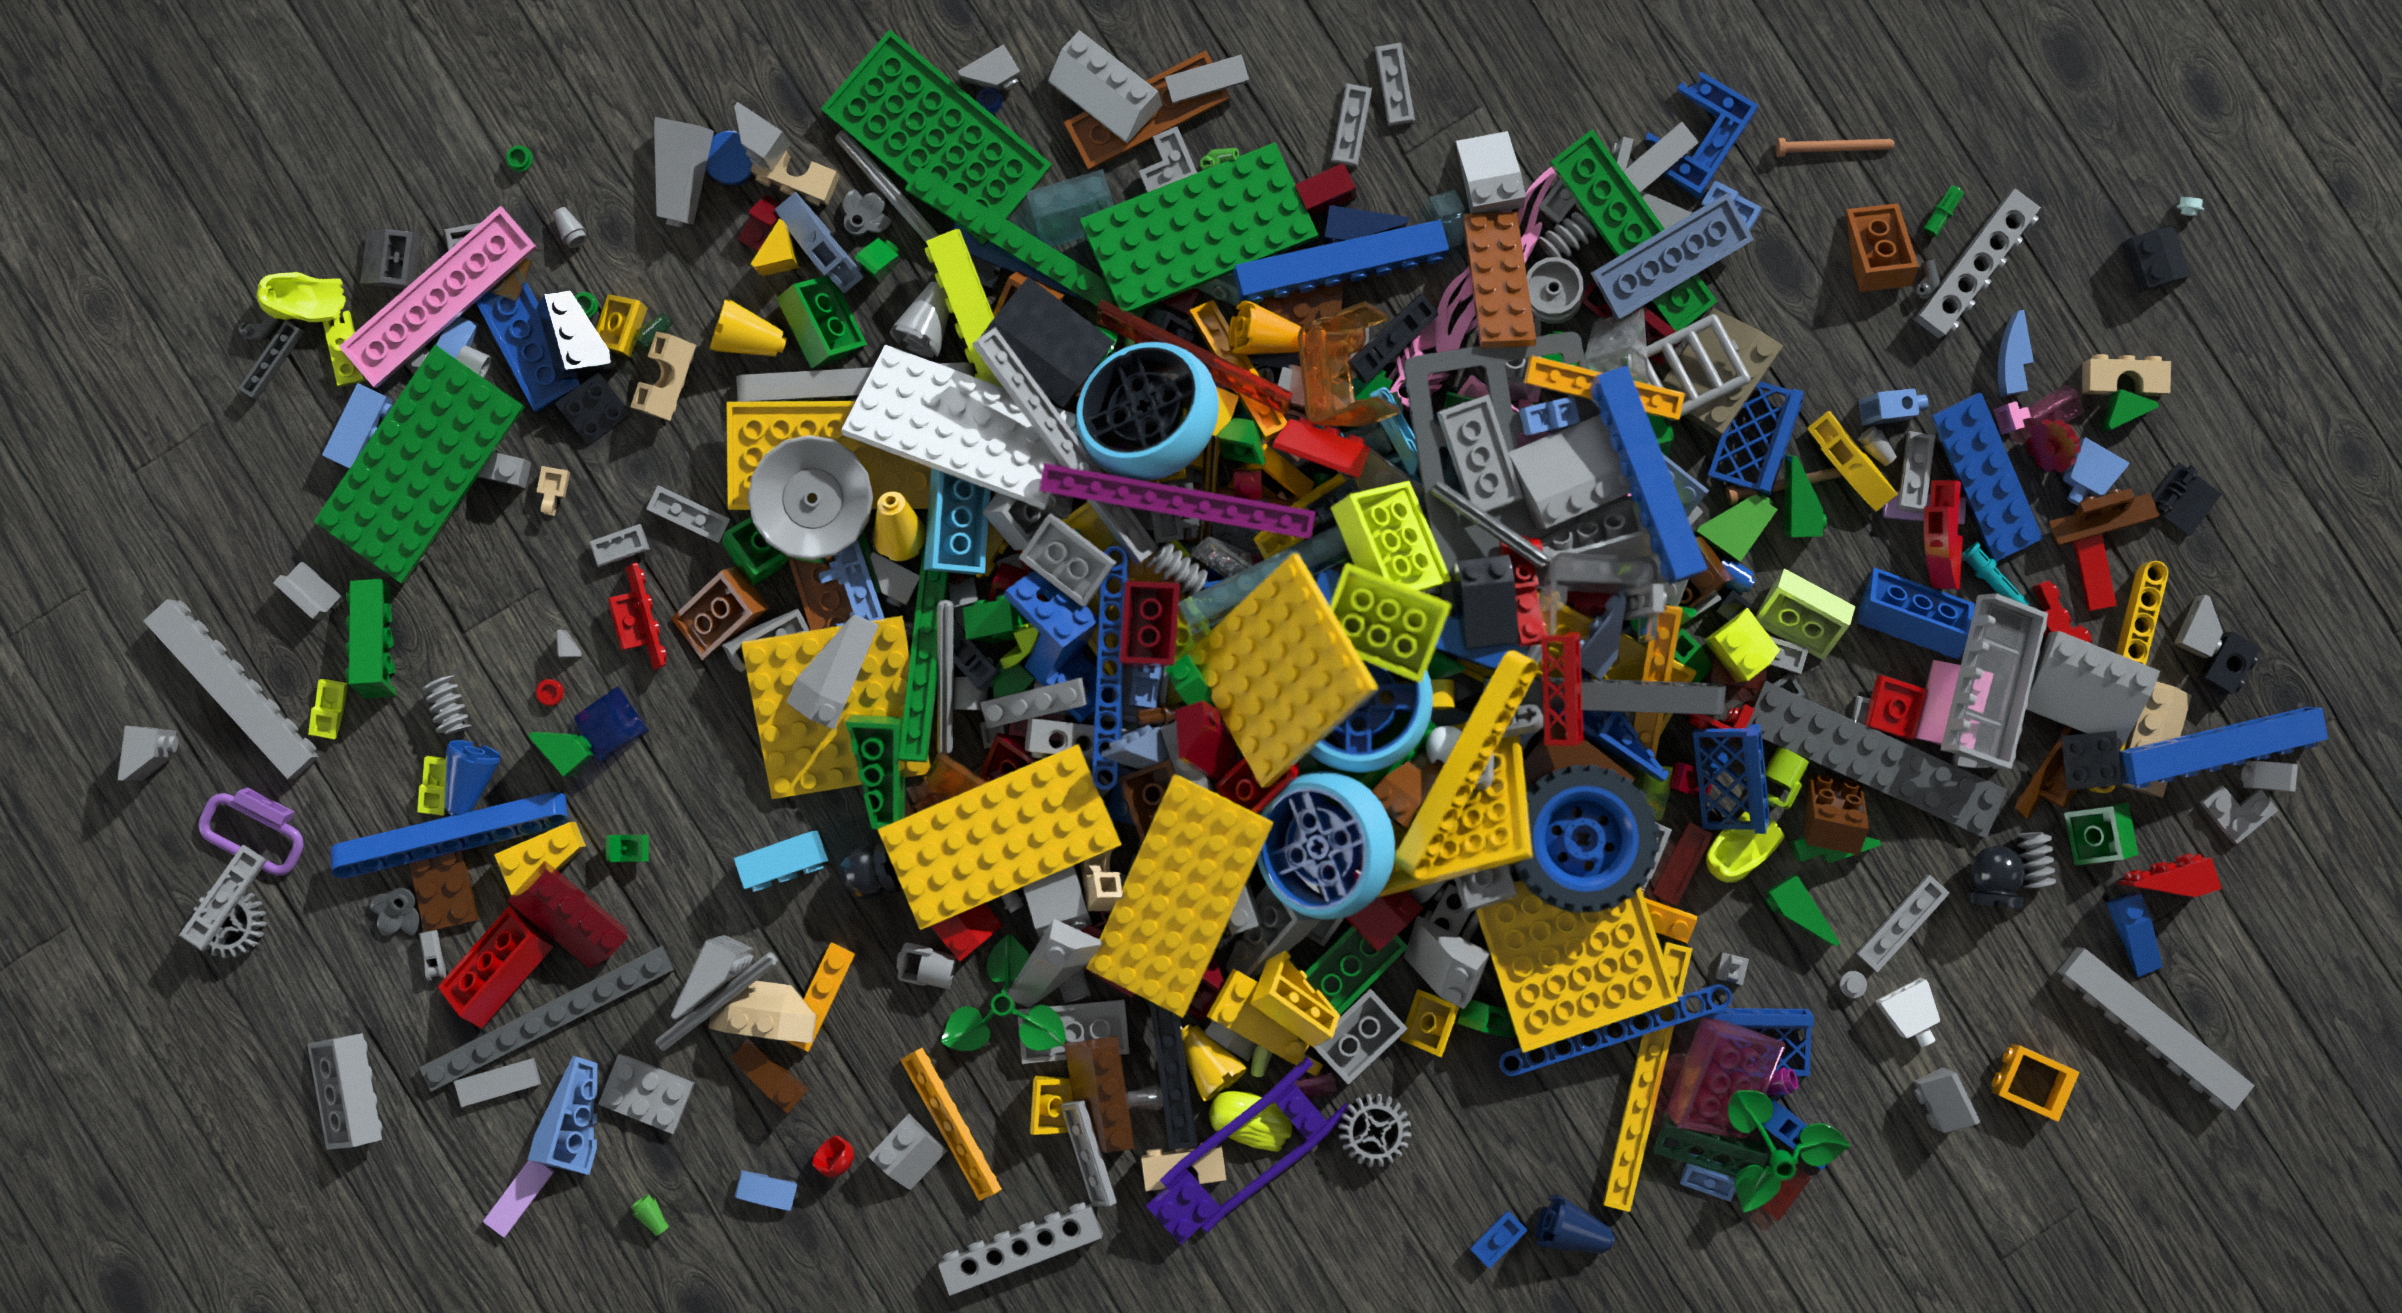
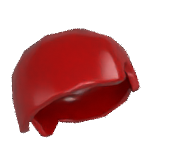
[812,1135,854,1178]

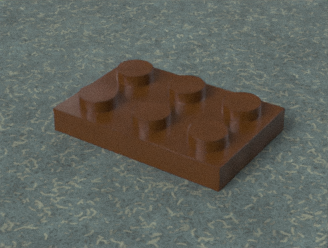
[409,850,479,932]

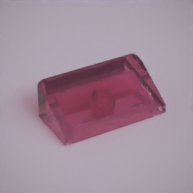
[2026,385,2084,428]
[1294,1073,1336,1098]

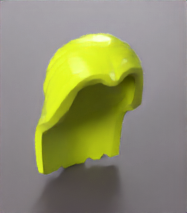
[257,272,346,322]
[1706,811,1784,883]
[1209,1091,1292,1152]

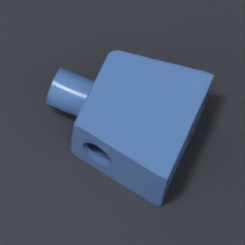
[1858,389,1928,426]
[2063,437,2129,506]

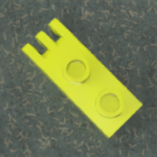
[323,311,366,387]

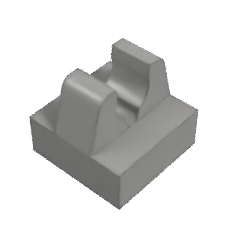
[1715,952,1749,985]

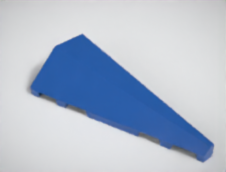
[1543,667,1669,782]

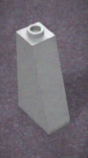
[654,117,714,228]

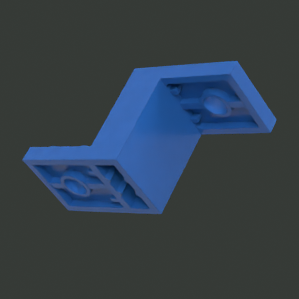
[1004,570,1113,723]

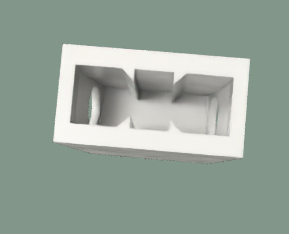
[1875,978,1940,1047]

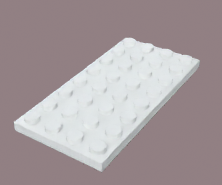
[842,345,1079,510]

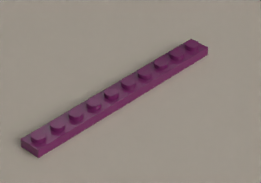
[1039,463,1315,539]

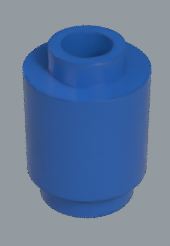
[1721,557,1755,595]

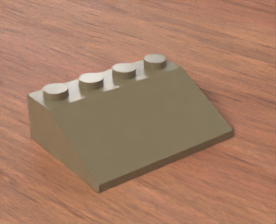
[1661,308,1783,439]

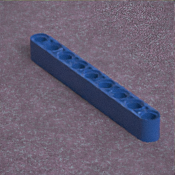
[1092,546,1130,790]
[330,792,569,879]
[1499,984,1732,1076]

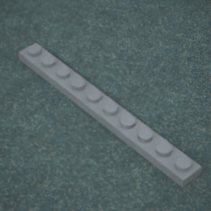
[972,328,1158,565]

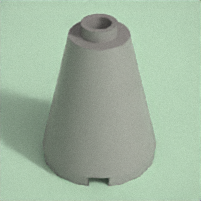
[890,282,950,358]

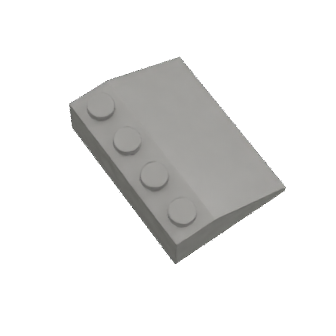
[1508,414,1631,529]
[2026,631,2160,747]
[671,935,754,1019]

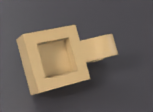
[537,466,570,516]

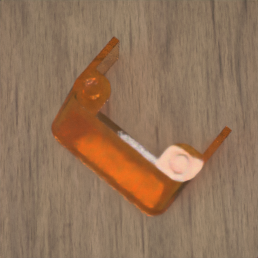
[1298,301,1400,427]

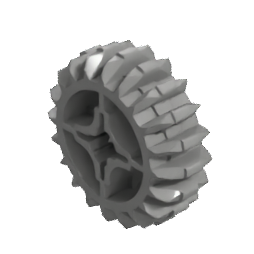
[193,890,267,958]
[1338,1093,1411,1167]

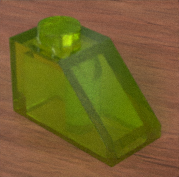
[1638,766,1673,821]

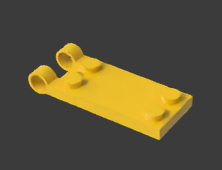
[1207,969,1323,1077]

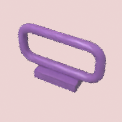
[198,788,304,876]

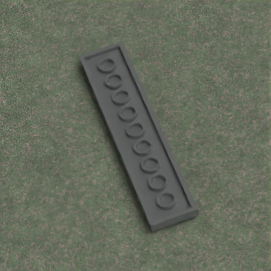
[1746,681,2007,838]

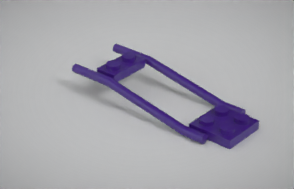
[1146,1056,1351,1245]

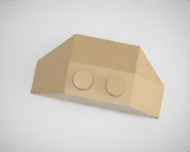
[709,981,817,1043]

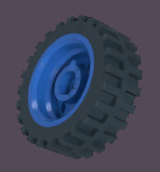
[1513,765,1660,913]

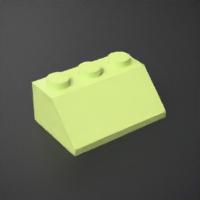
[1755,569,1855,660]

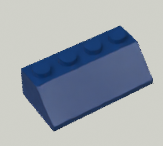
[1857,568,1975,659]

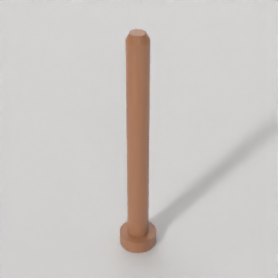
[1776,138,1894,157]
[1726,467,1842,505]

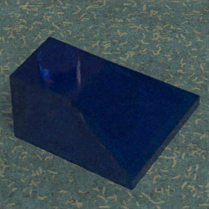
[574,686,649,760]

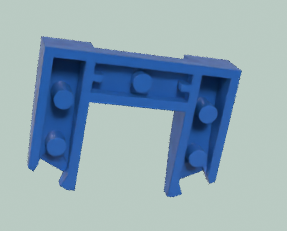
[1646,72,1758,199]

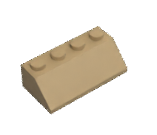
[2119,681,2192,798]

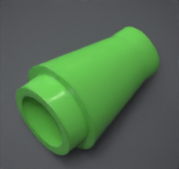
[631,1194,669,1236]

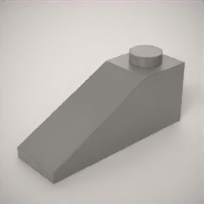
[721,609,810,672]

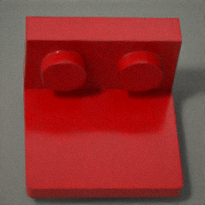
[1684,704,1755,741]

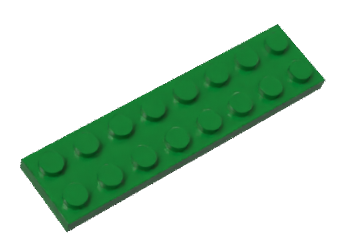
[1548,129,1718,331]

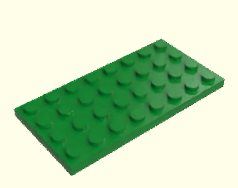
[821,29,1052,247]
[1080,142,1318,317]
[313,345,525,583]

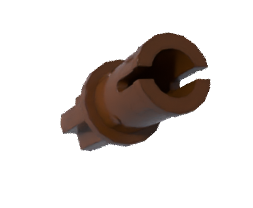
[1136,701,1188,726]

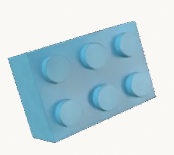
[734,831,829,892]

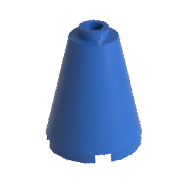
[444,740,501,816]

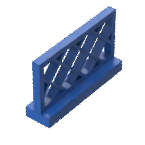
[1708,381,1804,497]
[1693,724,1770,834]
[1701,1008,1814,1076]

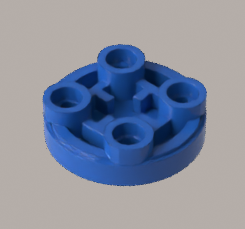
[706,131,753,185]

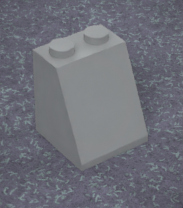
[1023,865,1092,940]

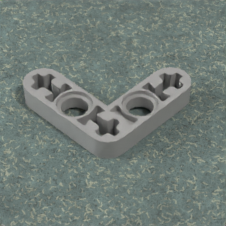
[1468,704,1544,790]

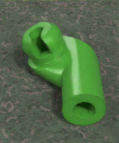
[1200,148,1239,170]

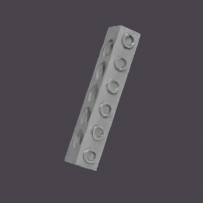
[1913,189,2041,338]
[1025,718,1171,769]
[938,1202,1103,1296]

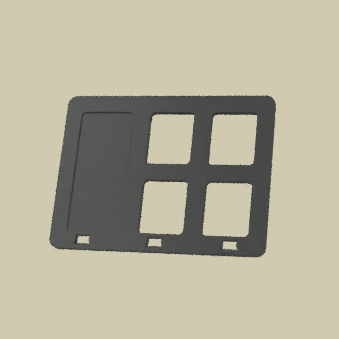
[1403,332,1617,603]

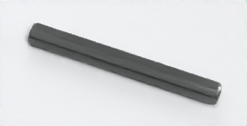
[1431,481,1549,569]

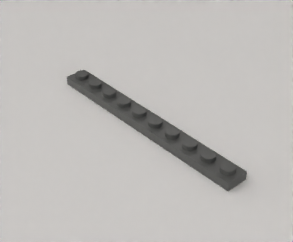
[419,946,674,1092]

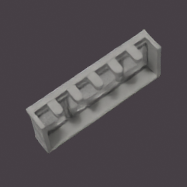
[1941,594,2048,769]

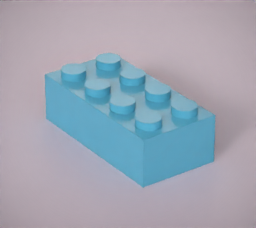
[924,468,990,575]

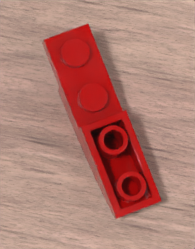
[1924,480,1963,589]
[1499,535,1547,647]
[2032,580,2092,643]

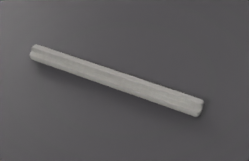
[835,130,939,243]
[937,600,953,754]
[655,952,778,1051]

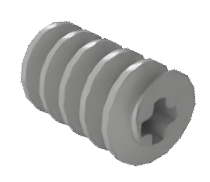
[1538,208,1598,258]
[1147,542,1207,601]
[423,675,471,735]
[2016,832,2056,888]

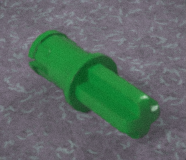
[1923,186,1964,238]

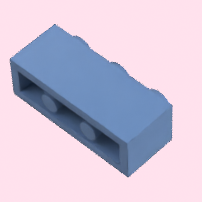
[322,383,394,468]

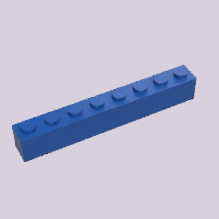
[1232,220,1449,304]
[1590,366,1707,585]
[2119,707,2328,788]

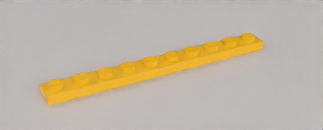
[1602,942,1692,1212]

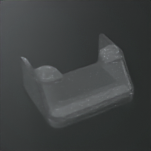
[1539,552,1658,643]

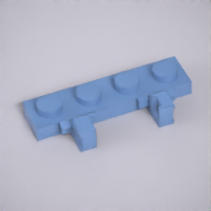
[819,540,885,626]

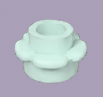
[2177,197,2204,216]

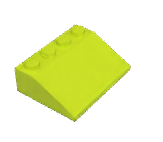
[1331,481,1451,592]
[1330,563,1451,683]

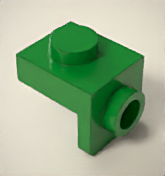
[605,835,649,862]

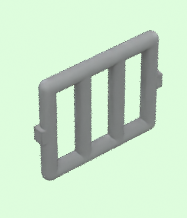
[1635,314,1751,420]

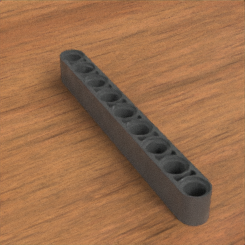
[1483,676,1726,714]

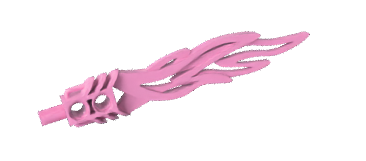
[1377,167,1557,425]

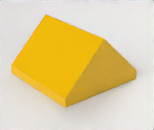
[751,219,800,276]
[596,294,647,358]
[1400,989,1459,1057]
[1030,1076,1073,1135]

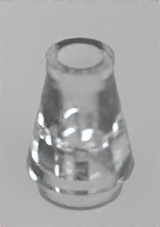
[1128,1084,1164,1111]

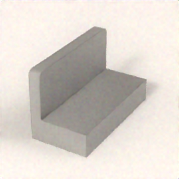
[273,562,341,620]

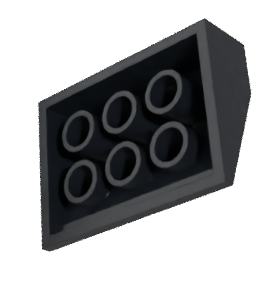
[980,277,1115,408]

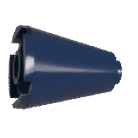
[1536,1194,1614,1254]

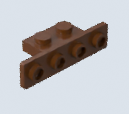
[2049,488,2160,546]
[2014,726,2085,819]

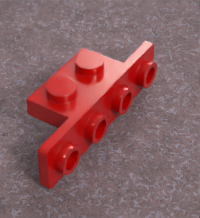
[607,563,667,670]

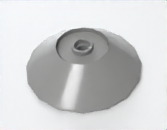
[748,435,873,560]

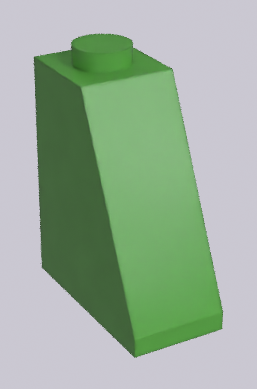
[1693,494,1778,563]

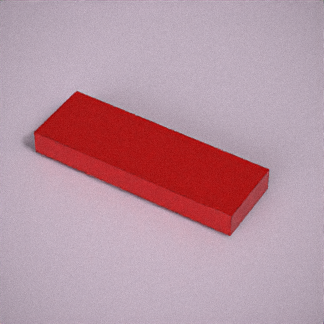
[2074,534,2117,611]

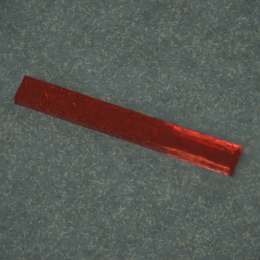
[1096,300,1293,415]

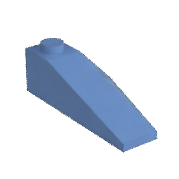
[528,1056,597,1175]

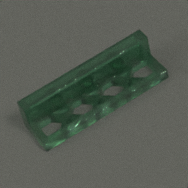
[1653,1113,1768,1178]

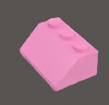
[1915,660,1993,749]

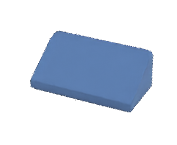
[1680,1153,1740,1202]

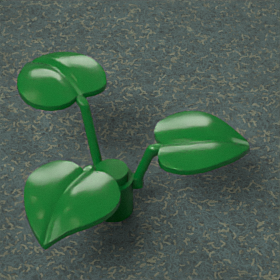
[941,934,1066,1051]
[1728,1090,1850,1212]

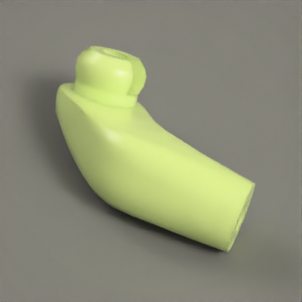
[1251,1045,1272,1077]

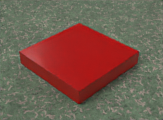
[1864,675,1928,741]

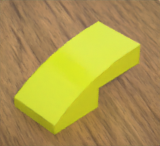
[308,679,348,739]
[417,756,447,816]

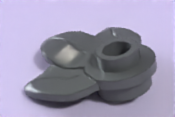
[842,189,891,236]
[369,888,420,936]

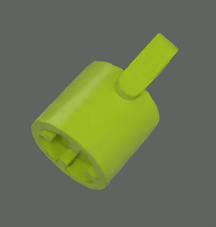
[1765,746,1809,809]

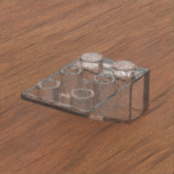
[1584,307,1649,383]

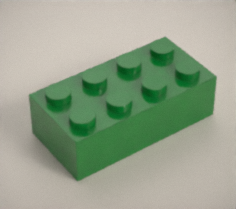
[1303,924,1408,1015]

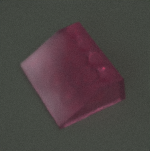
[1665,1016,1785,1139]

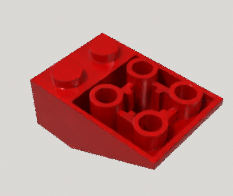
[2117,853,2222,897]

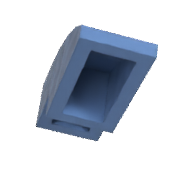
[1998,310,2034,397]

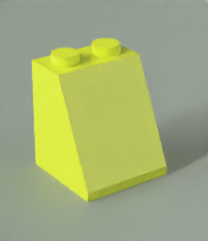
[1704,608,1780,683]

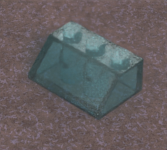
[1026,169,1114,246]

